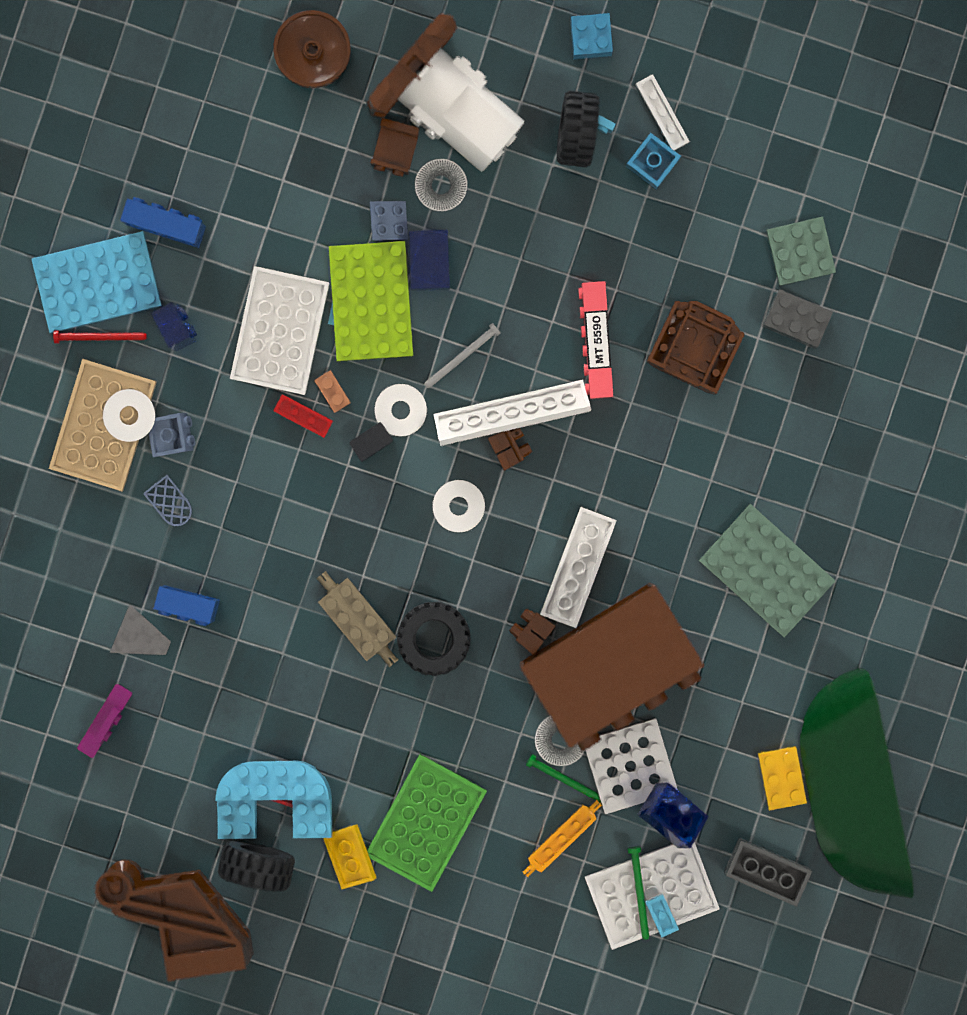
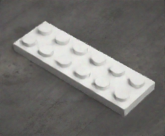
[540,507,617,628]

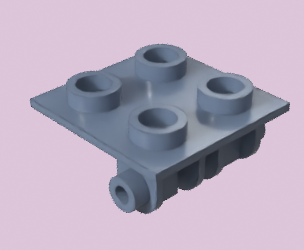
[370,201,408,242]

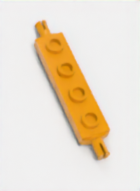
[522,800,602,877]

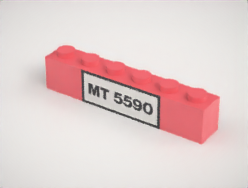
[578,281,613,399]

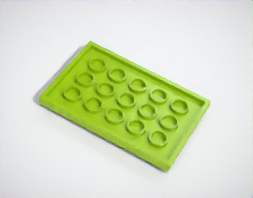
[329,241,413,361]

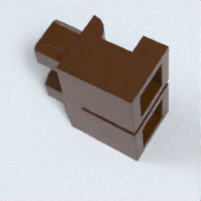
[488,428,532,471]
[509,609,556,655]

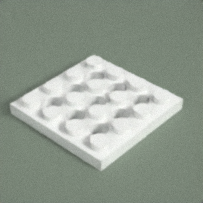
[586,718,678,814]

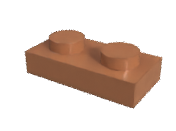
[314,370,351,413]

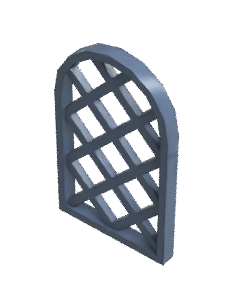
[143,475,192,526]

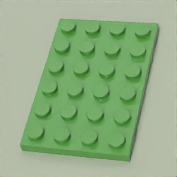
[367,754,487,892]

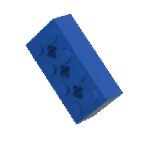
[120,197,206,248]

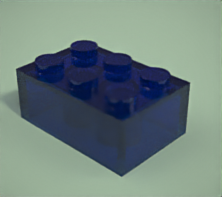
[409,230,450,291]
[151,302,197,352]
[637,782,709,848]

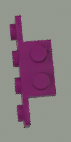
[77,684,133,758]

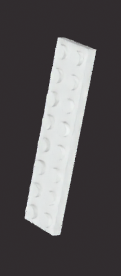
[434,380,591,446]

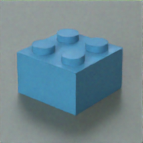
[570,13,613,59]
[626,133,681,189]

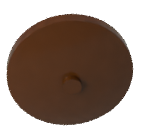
[273,10,351,88]

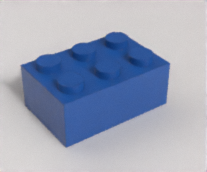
[154,585,220,626]

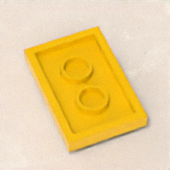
[758,746,807,811]
[323,824,377,889]

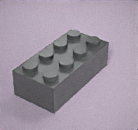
[724,837,812,907]

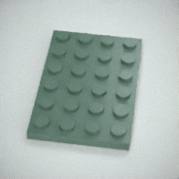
[699,504,835,638]

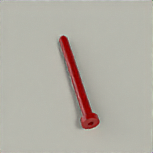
[53,330,147,343]

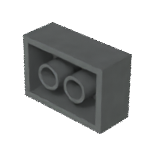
[762,289,833,349]

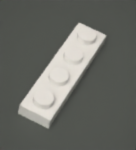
[636,74,690,151]

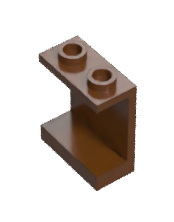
[370,118,420,177]

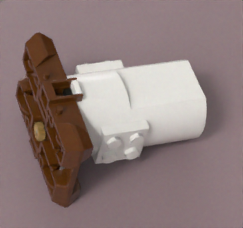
[366,13,524,172]

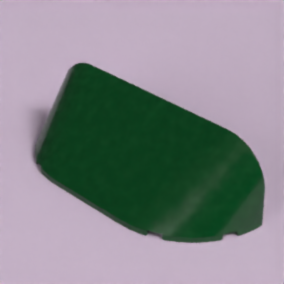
[800,668,914,898]

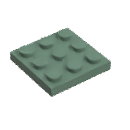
[766,216,836,286]

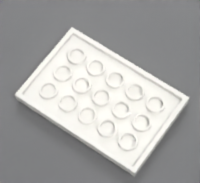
[230,266,330,395]
[585,837,720,950]

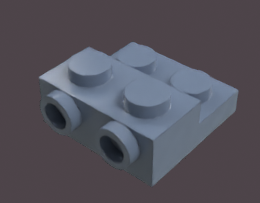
[149,413,195,457]

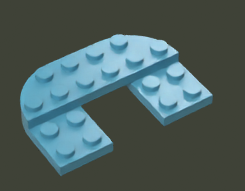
[215,761,332,839]

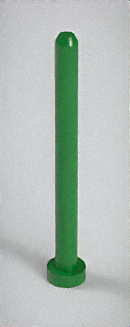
[526,754,602,804]
[627,846,649,940]

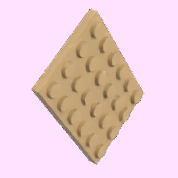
[49,359,157,491]

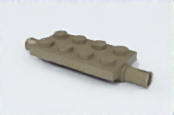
[316,571,399,667]

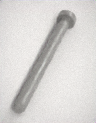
[424,323,501,388]

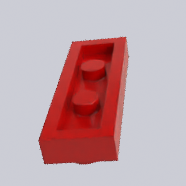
[273,394,333,438]

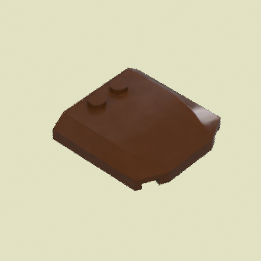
[646,301,745,395]

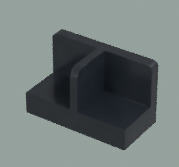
[349,422,394,462]

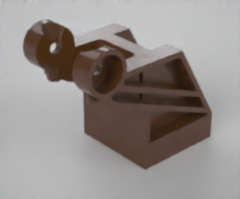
[95,859,254,981]

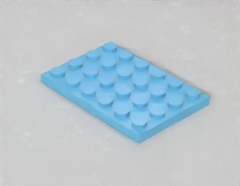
[32,231,162,333]

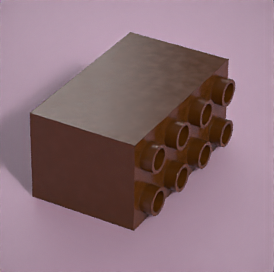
[520,583,704,751]

